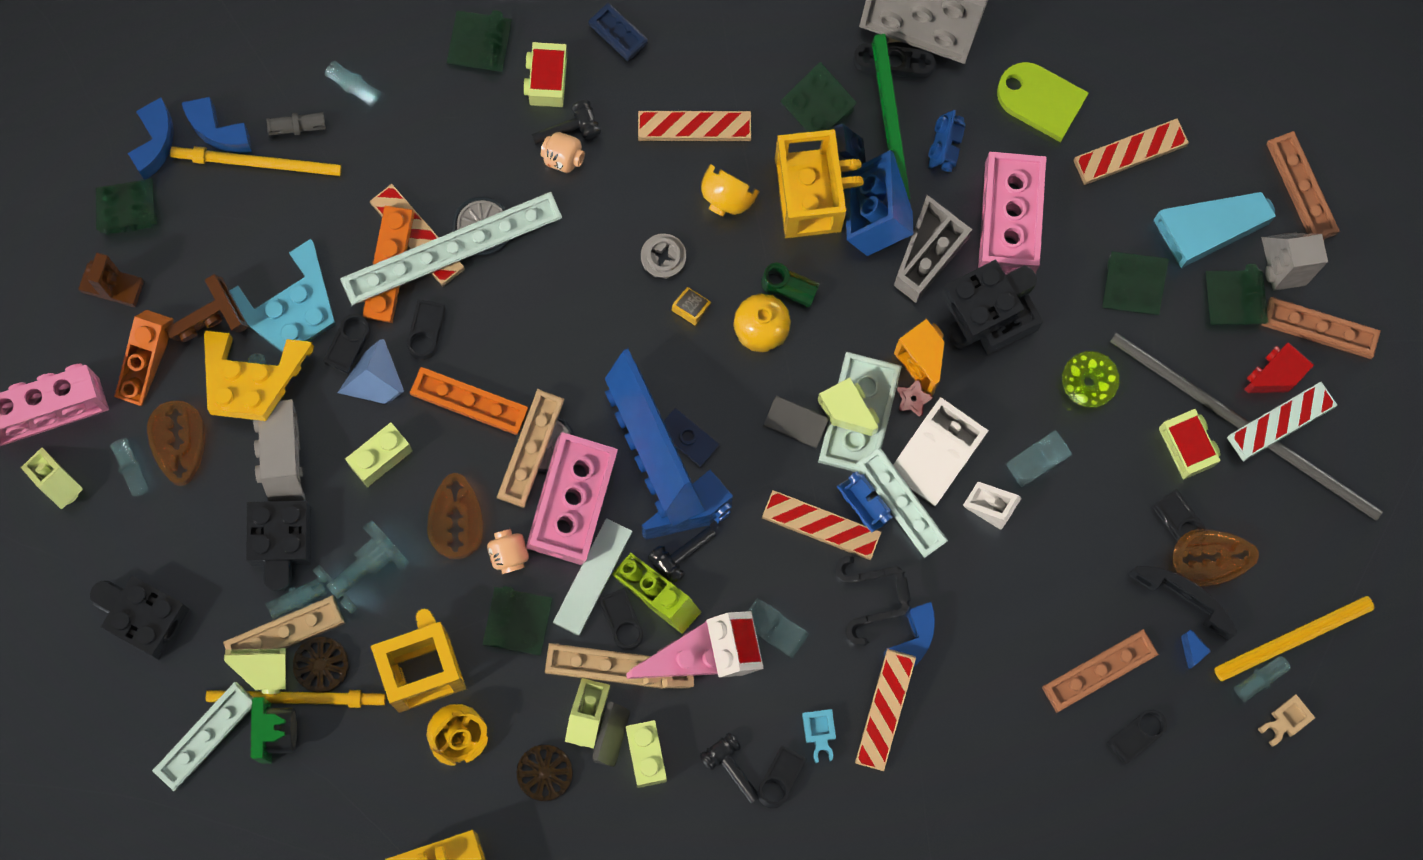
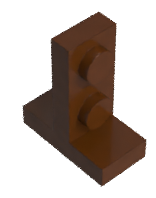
[78,252,144,307]
[165,274,249,342]

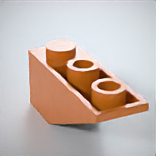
[114,310,174,406]

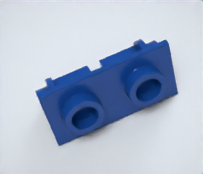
[928,110,966,172]
[836,471,893,533]

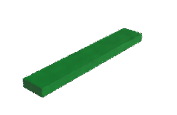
[872,34,910,201]

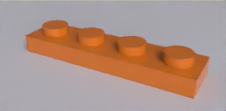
[363,205,415,323]
[410,367,529,435]

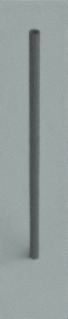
[1110,332,1383,521]

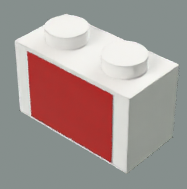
[707,611,764,677]

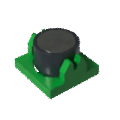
[250,697,297,764]

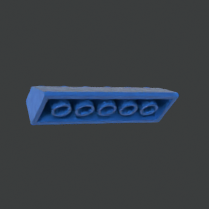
[605,349,705,526]

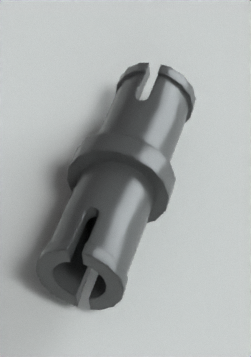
[266,112,326,136]

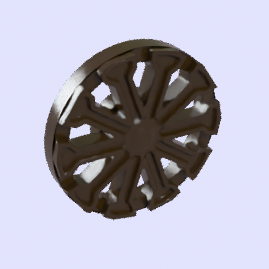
[293,637,349,692]
[516,745,573,801]

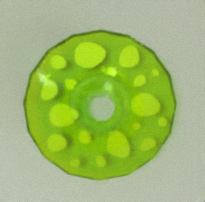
[1062,351,1119,407]

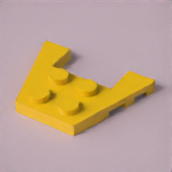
[204,331,314,421]

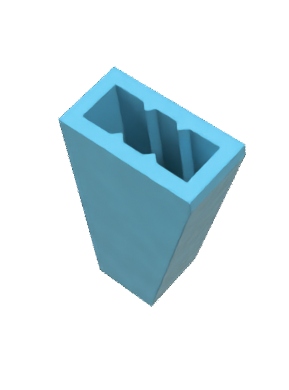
[1154,192,1276,268]

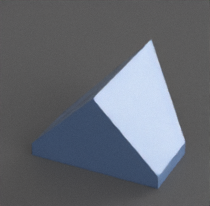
[337,339,404,404]

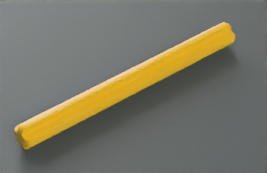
[1214,596,1375,681]

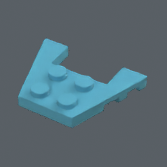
[230,239,336,353]

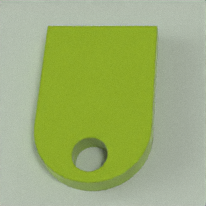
[997,62,1089,142]

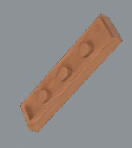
[1266,131,1340,240]
[1261,297,1381,359]
[1042,629,1159,713]

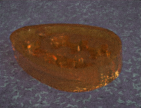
[147,401,205,486]
[427,473,484,559]
[1173,529,1259,586]

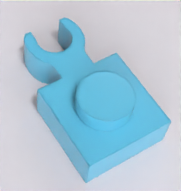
[802,709,836,763]

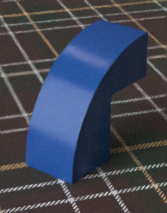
[128,97,174,180]
[182,97,253,154]
[884,602,935,668]

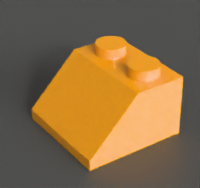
[894,319,944,395]

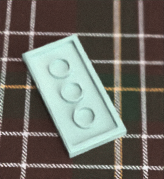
[818,352,902,474]

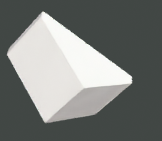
[963,482,1021,530]

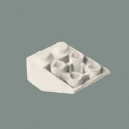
[893,397,989,506]

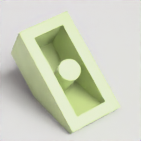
[21,448,83,510]
[224,648,286,694]
[565,678,610,749]

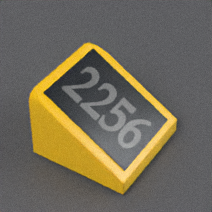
[672,287,711,326]

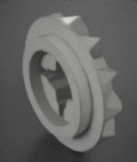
[641,234,686,279]

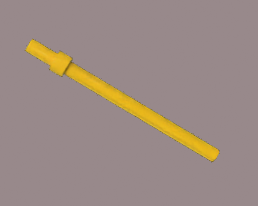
[170,146,342,176]
[206,690,386,708]

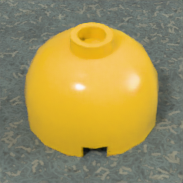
[701,164,760,217]
[733,293,791,353]
[426,704,488,766]

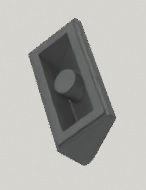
[763,396,829,448]
[592,702,630,767]

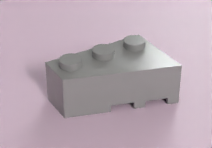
[894,195,972,303]
[1261,232,1328,291]
[253,399,306,501]

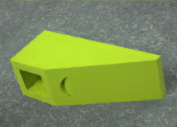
[612,552,701,634]

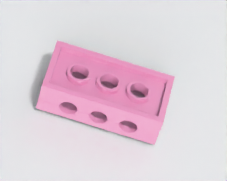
[978,152,1046,274]
[0,364,109,446]
[526,432,618,565]

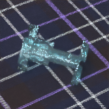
[312,520,409,615]

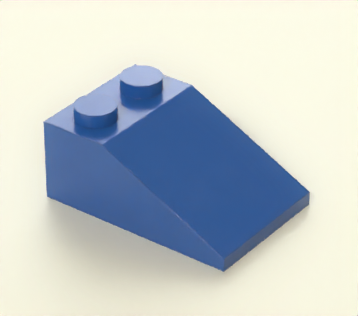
[845,150,914,256]
[642,469,733,540]

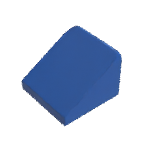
[1181,630,1210,669]

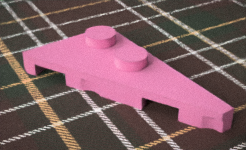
[626,616,718,679]

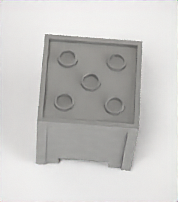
[859,0,988,64]

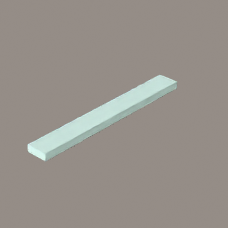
[340,192,562,305]

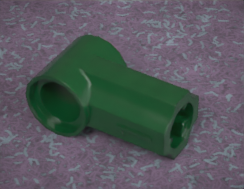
[761,262,820,307]

